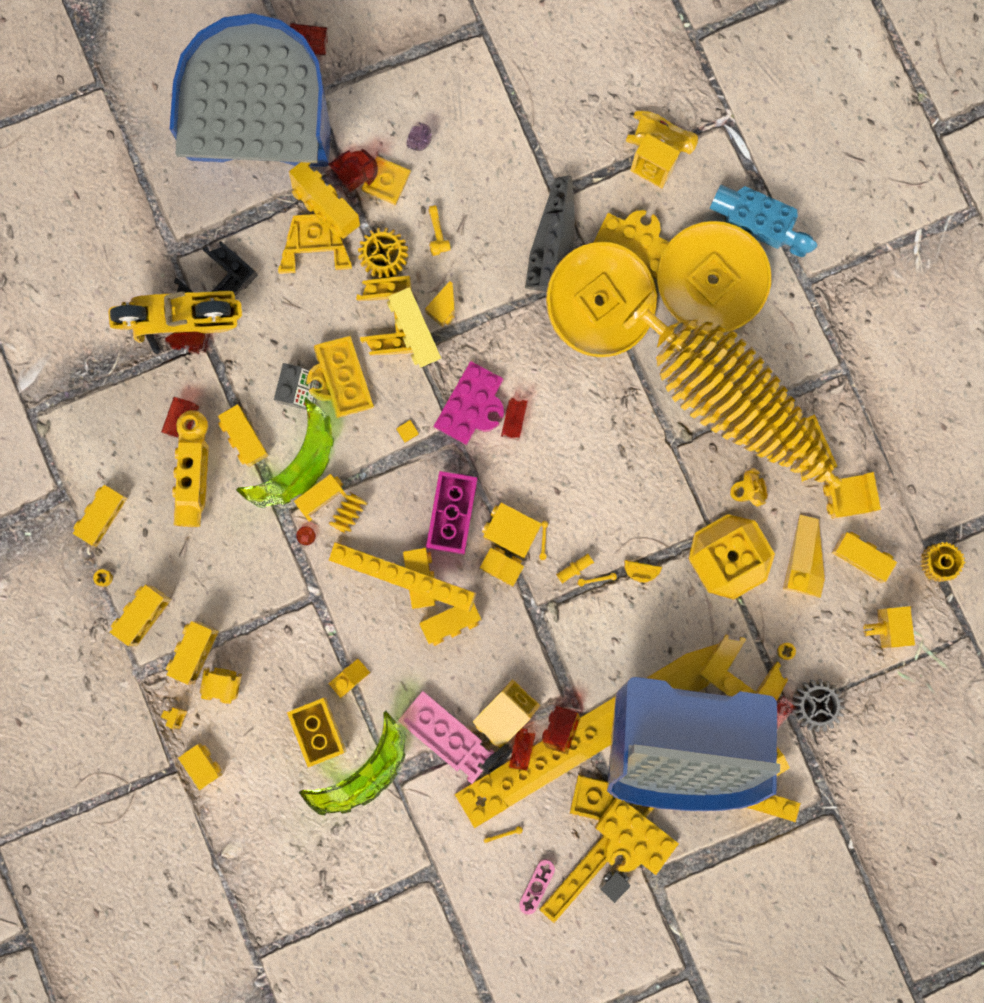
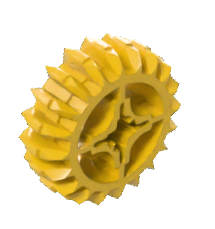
[358,227,409,279]

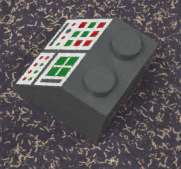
[274,363,321,412]

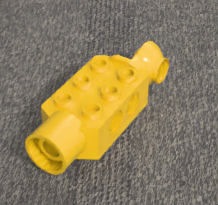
[172,410,209,527]

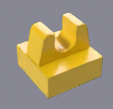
[161,707,187,729]

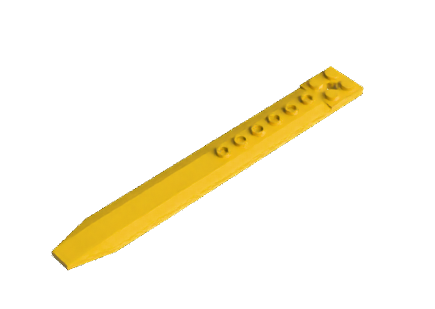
[454,643,719,829]

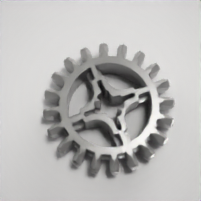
[792,679,845,732]

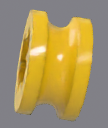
[93,569,113,587]
[777,643,796,660]

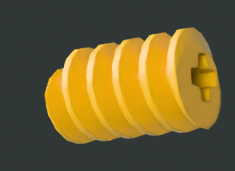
[328,492,368,535]

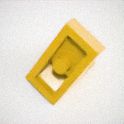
[328,658,370,698]

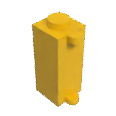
[294,474,346,522]

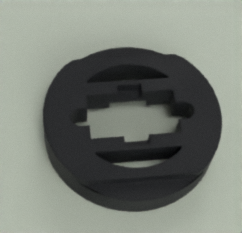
[482,744,513,774]

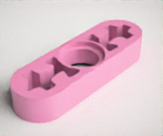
[519,859,555,914]

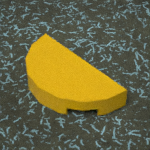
[624,560,662,583]

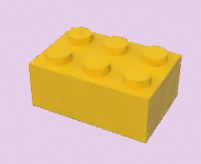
[630,133,680,189]
[109,584,172,646]
[166,621,219,685]
[287,697,347,768]

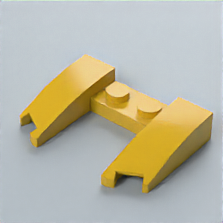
[356,275,413,356]
[698,634,788,701]

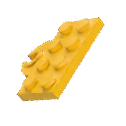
[593,210,669,279]
[306,336,374,418]
[594,798,679,875]

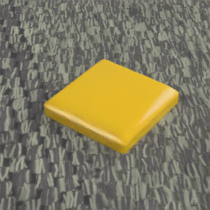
[396,420,419,443]

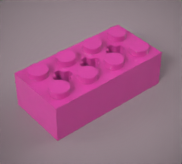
[426,471,478,555]

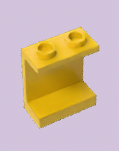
[823,472,881,519]

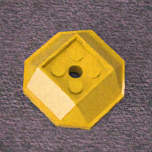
[688,514,775,600]

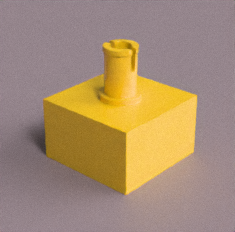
[863,606,915,648]

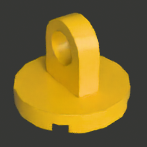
[730,468,768,507]

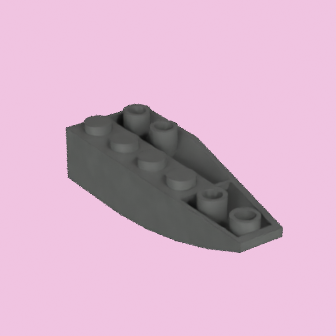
[525,175,575,292]

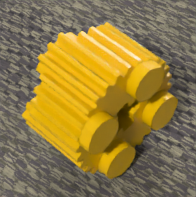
[920,542,966,582]

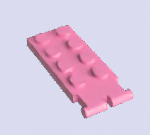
[398,691,495,784]

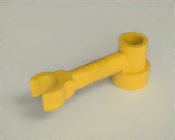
[428,205,451,256]

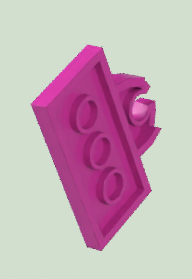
[433,361,504,446]

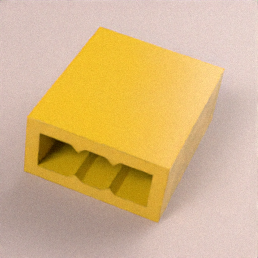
[482,503,542,559]

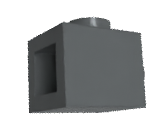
[599,870,631,903]

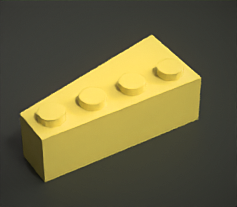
[387,287,441,368]

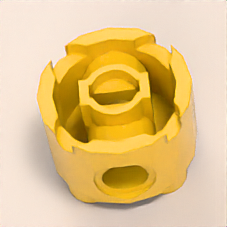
[199,667,242,704]

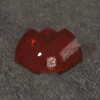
[328,148,378,192]

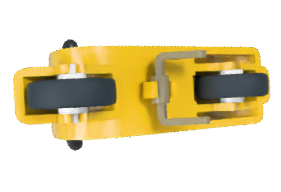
[108,291,242,354]

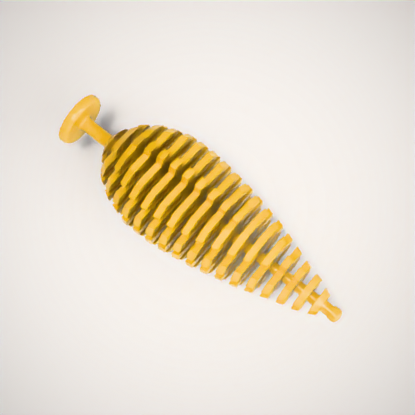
[622,290,842,489]

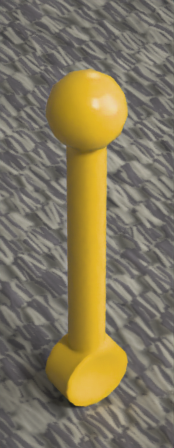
[539,520,549,561]
[577,573,617,586]
[483,826,523,843]

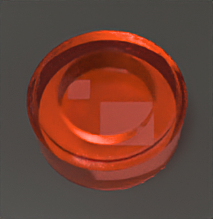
[296,526,316,546]

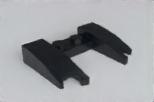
[174,241,258,296]

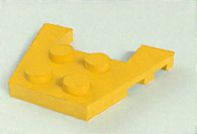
[278,214,352,274]

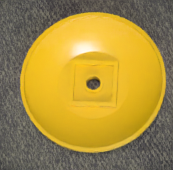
[657,221,771,333]
[546,242,657,357]

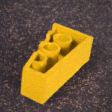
[289,162,360,239]

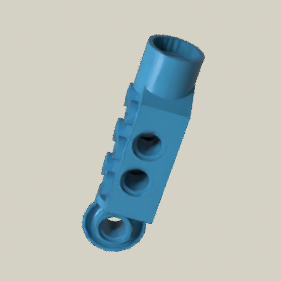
[709,184,818,257]

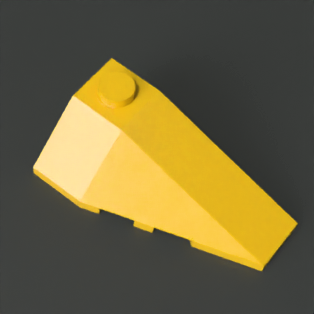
[783,515,825,598]

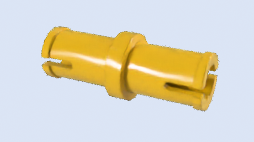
[556,553,594,584]

